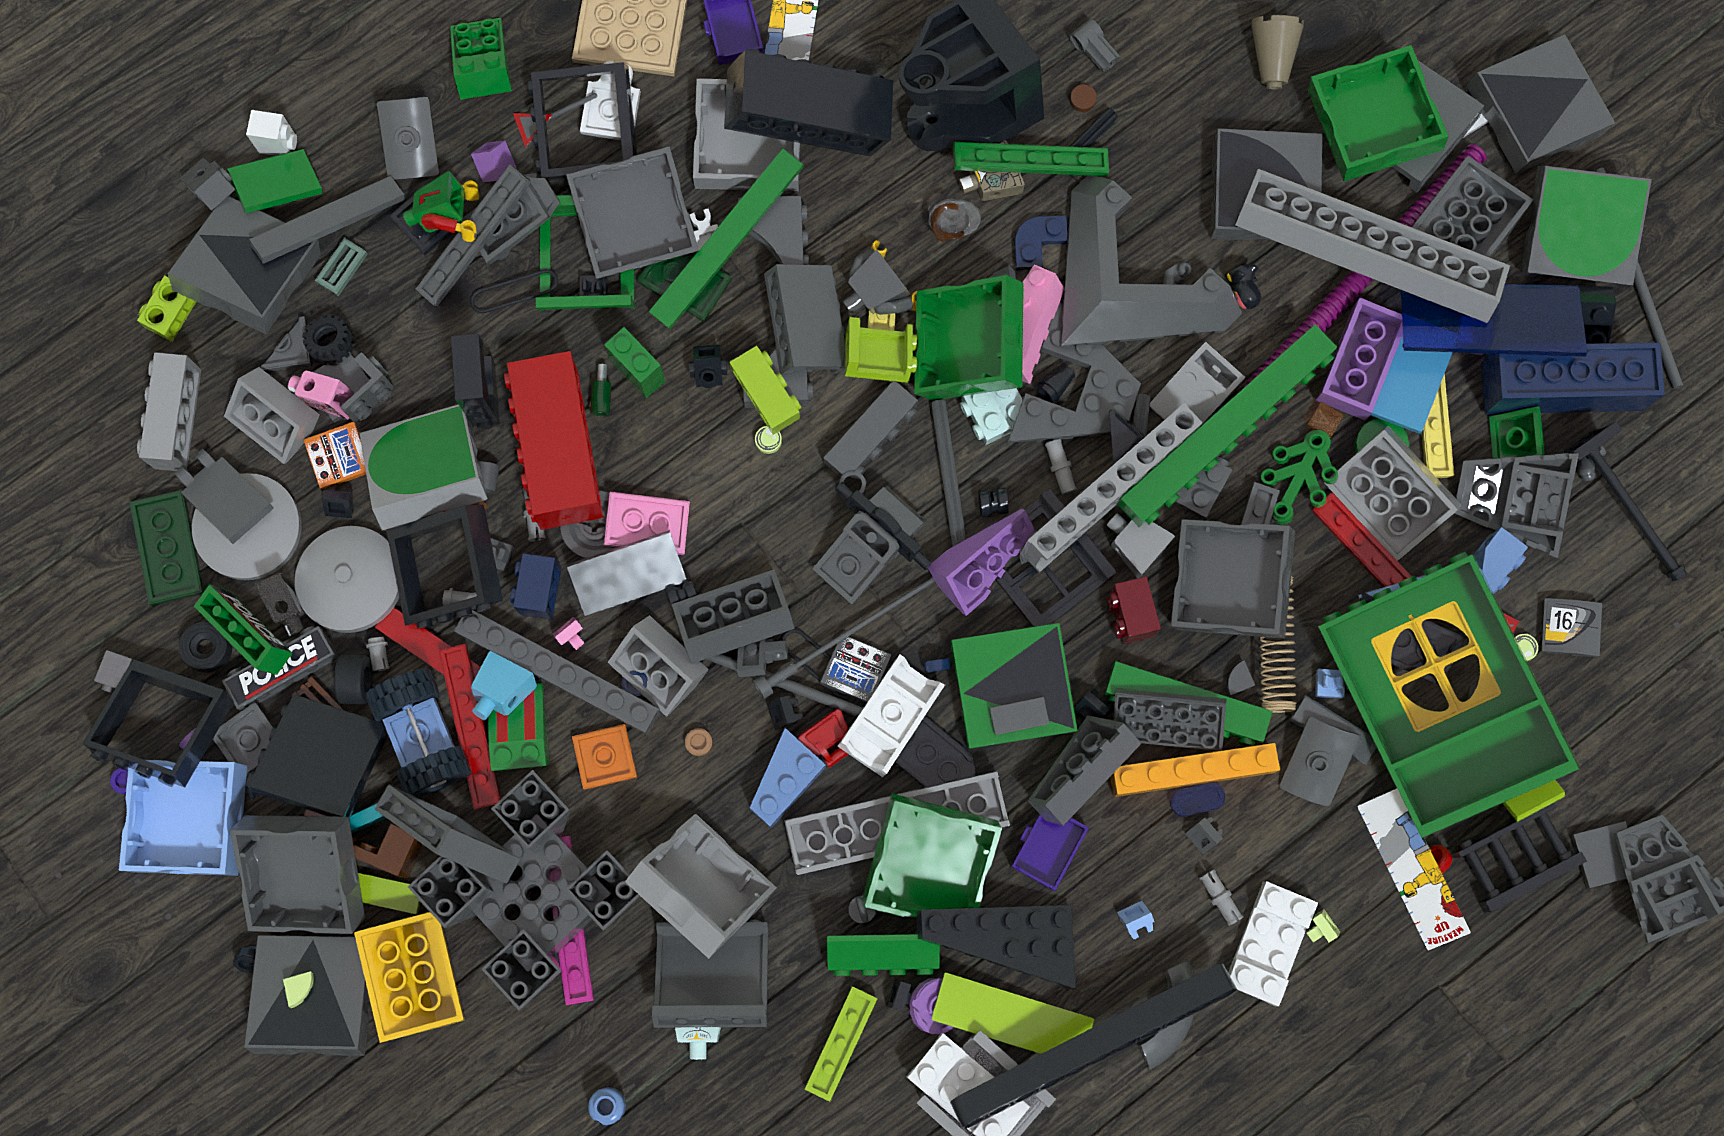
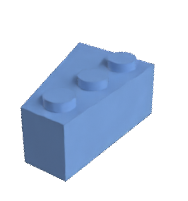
[750,728,826,828]

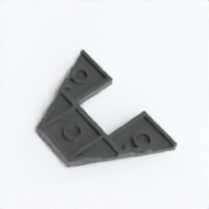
[1007,302,1141,445]

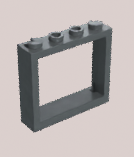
[375,785,520,884]

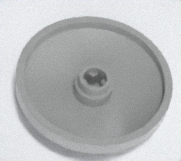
[192,473,302,580]
[295,526,399,633]

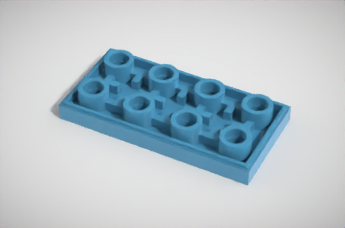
[1370,318,1459,434]

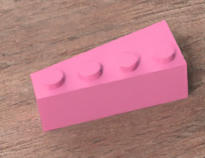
[1022,265,1064,384]

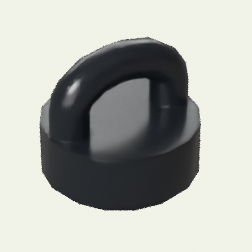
[233,945,257,973]

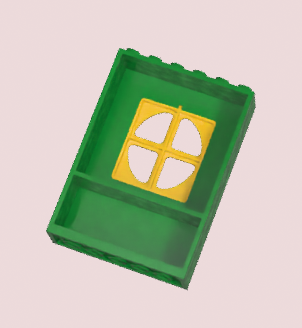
[1318,552,1579,838]

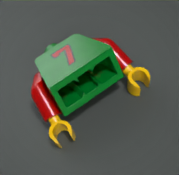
[403,171,479,242]

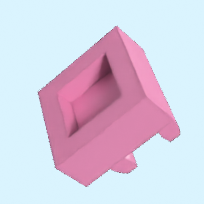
[553,617,584,650]

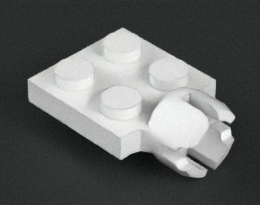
[580,61,641,140]

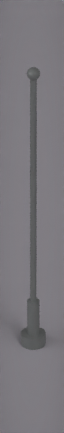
[753,577,935,699]

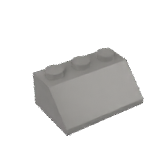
[224,367,320,464]
[608,615,709,717]

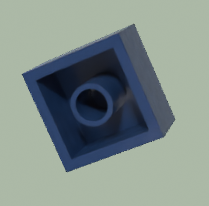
[510,554,562,620]

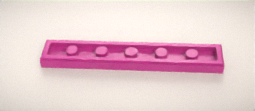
[550,836,594,1005]

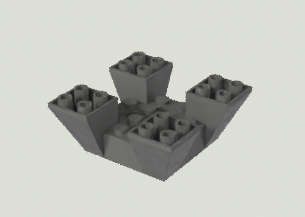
[408,770,640,1011]

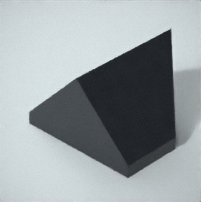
[1109,409,1144,464]

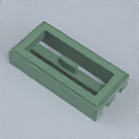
[315,238,368,296]

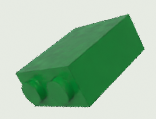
[604,327,666,399]

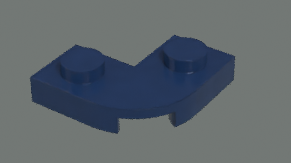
[1015,216,1068,270]

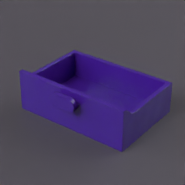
[703,0,764,65]
[1011,814,1089,891]

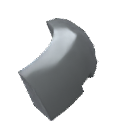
[1137,959,1194,1070]

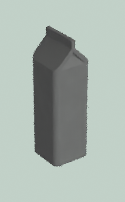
[1288,695,1377,765]

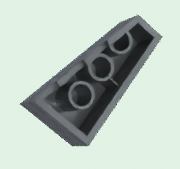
[1028,716,1141,826]

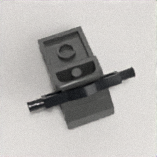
[813,482,933,604]

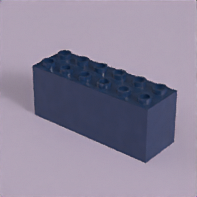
[1481,343,1665,414]

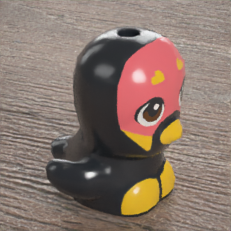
[1227,264,1262,310]

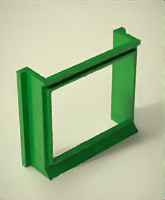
[536,195,635,311]

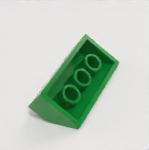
[827,935,940,976]

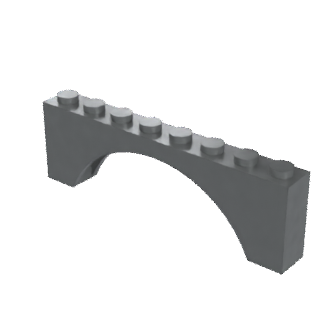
[738,196,813,408]

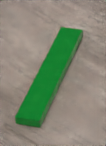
[953,142,1109,176]

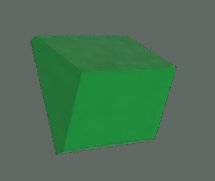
[1489,406,1544,458]

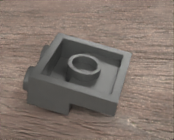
[1174,457,1232,520]

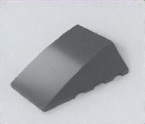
[1455,453,1579,558]
[1614,815,1724,944]

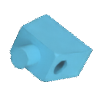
[471,651,537,720]

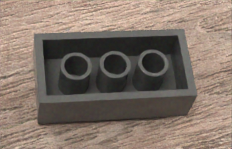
[672,569,795,664]

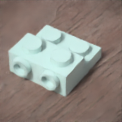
[960,388,1023,445]

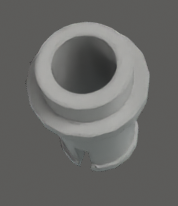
[443,588,477,606]
[366,637,390,672]

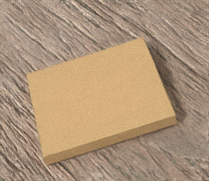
[572,0,687,76]

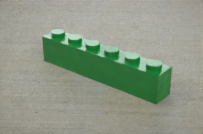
[1103,662,1273,747]

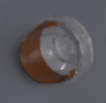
[929,198,981,242]

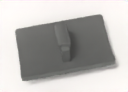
[377,97,439,179]
[1280,717,1360,806]

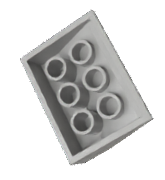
[1324,426,1461,561]

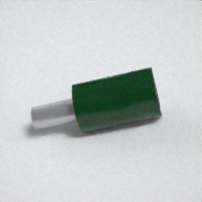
[589,364,611,416]

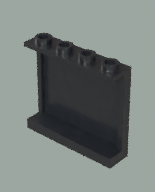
[246,695,388,819]

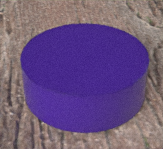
[110,768,128,795]

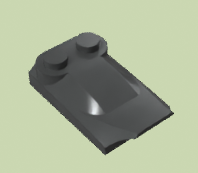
[461,175,560,264]

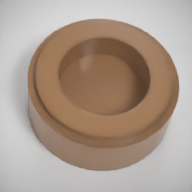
[685,728,713,756]

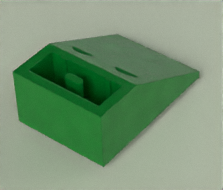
[450,18,512,100]

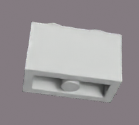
[246,110,297,156]

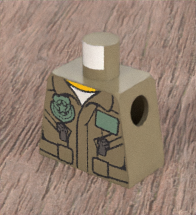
[958,140,1025,201]

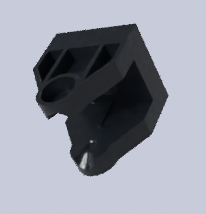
[899,0,1044,151]

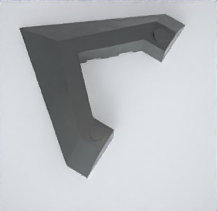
[1061,175,1242,347]

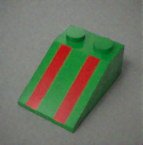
[488,683,550,771]

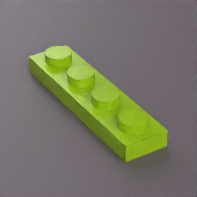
[805,987,878,1102]

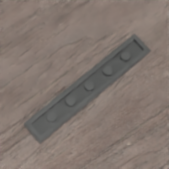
[416,164,532,306]
[249,176,404,264]

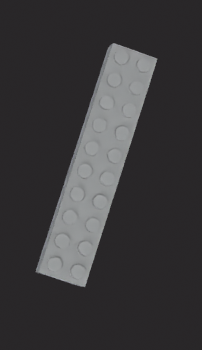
[1235,169,1510,323]

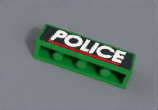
[194,585,292,675]

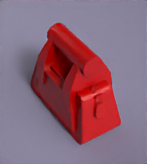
[797,709,848,768]

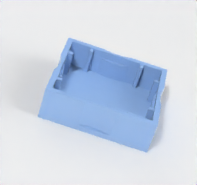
[119,760,247,876]

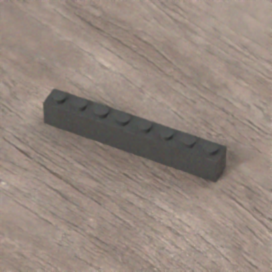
[454,610,661,736]

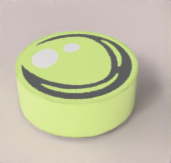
[755,426,782,454]
[1515,634,1538,661]

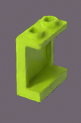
[845,317,917,383]

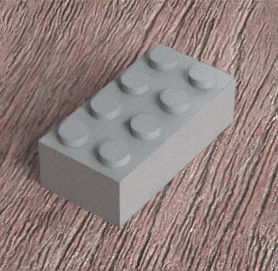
[137,353,201,471]

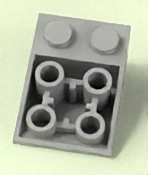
[1149,342,1245,435]

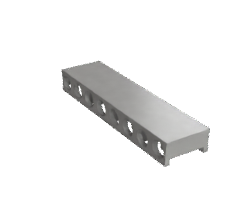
[1020,403,1203,573]
[784,771,1010,875]

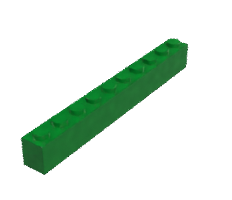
[1117,324,1338,527]

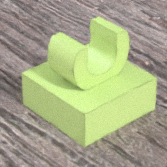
[1307,909,1340,942]

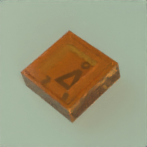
[1307,402,1344,438]

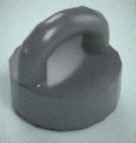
[848,896,876,924]

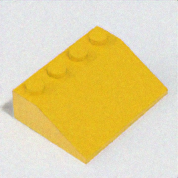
[354,912,465,1043]

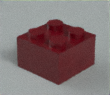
[1106,576,1161,644]

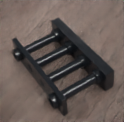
[1452,803,1587,913]

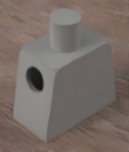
[1107,514,1175,578]

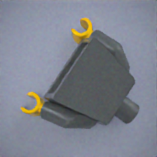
[843,241,917,315]

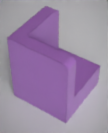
[471,140,516,182]

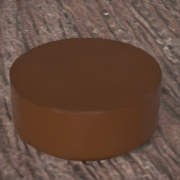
[1070,84,1097,112]

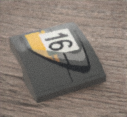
[1542,598,1602,657]

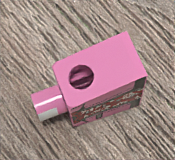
[288,370,355,420]

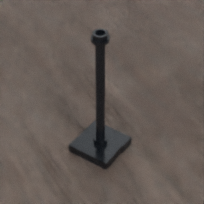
[1561,422,1687,581]

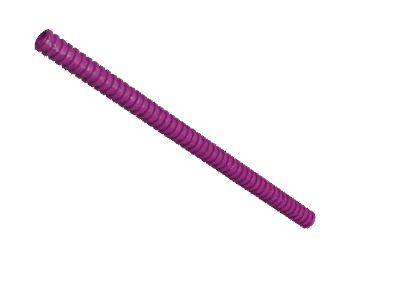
[1225,144,1487,405]

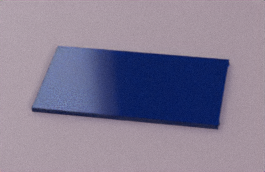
[1400,284,1588,357]

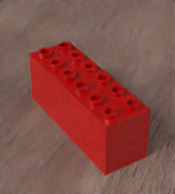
[504,351,604,530]

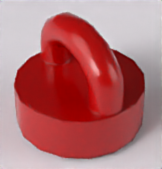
[1429,845,1452,874]

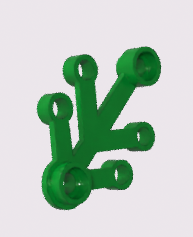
[1261,430,1338,525]

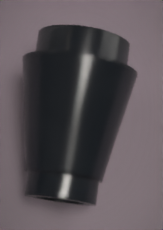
[1037,366,1075,403]

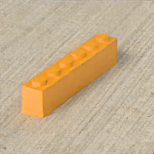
[1110,743,1280,797]

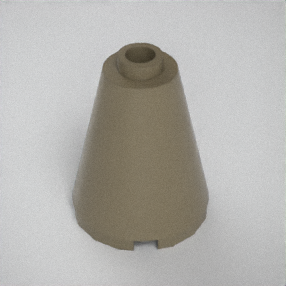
[1251,15,1304,90]

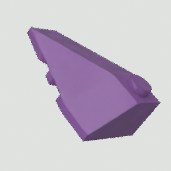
[928,509,1035,616]

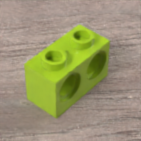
[137,275,196,342]

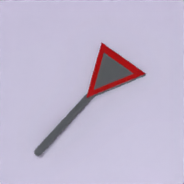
[513,93,598,148]

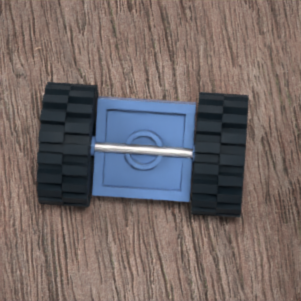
[365,668,472,797]

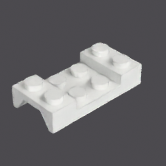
[838,655,945,777]
[1228,881,1318,1007]
[906,1033,1030,1136]

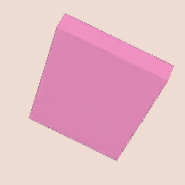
[604,492,690,555]

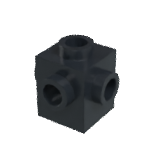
[689,345,727,388]

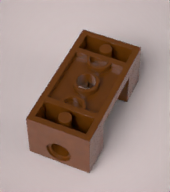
[304,809,423,878]

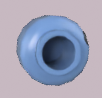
[588,1087,626,1125]

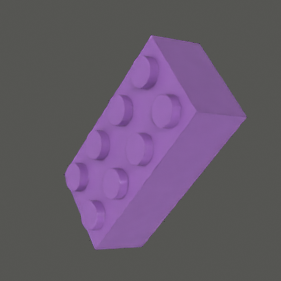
[1316,298,1409,420]

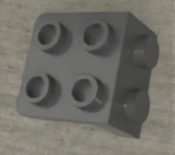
[341,352,394,422]

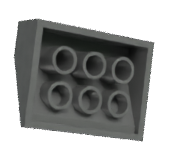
[1412,156,1534,258]

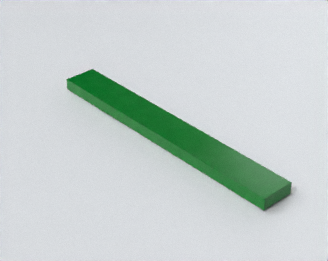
[649,149,804,329]

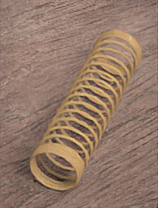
[1259,576,1297,713]

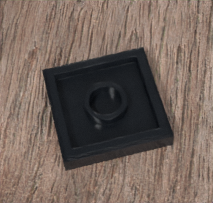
[390,183,462,255]

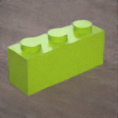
[729,346,801,435]

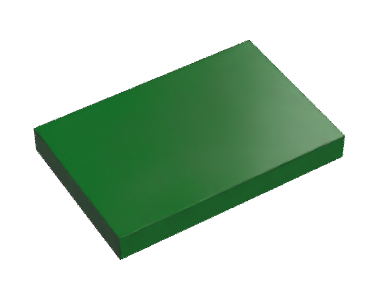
[227,149,322,214]

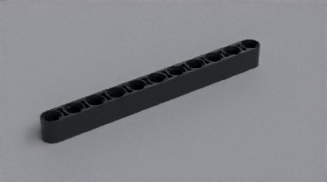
[950,964,1237,1129]

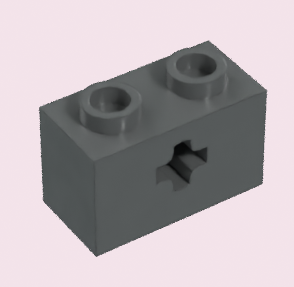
[180,158,235,211]

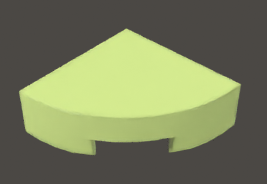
[283,971,314,1008]

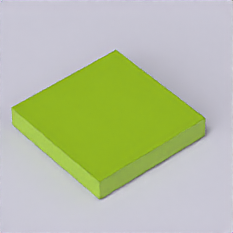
[1503,780,1565,822]

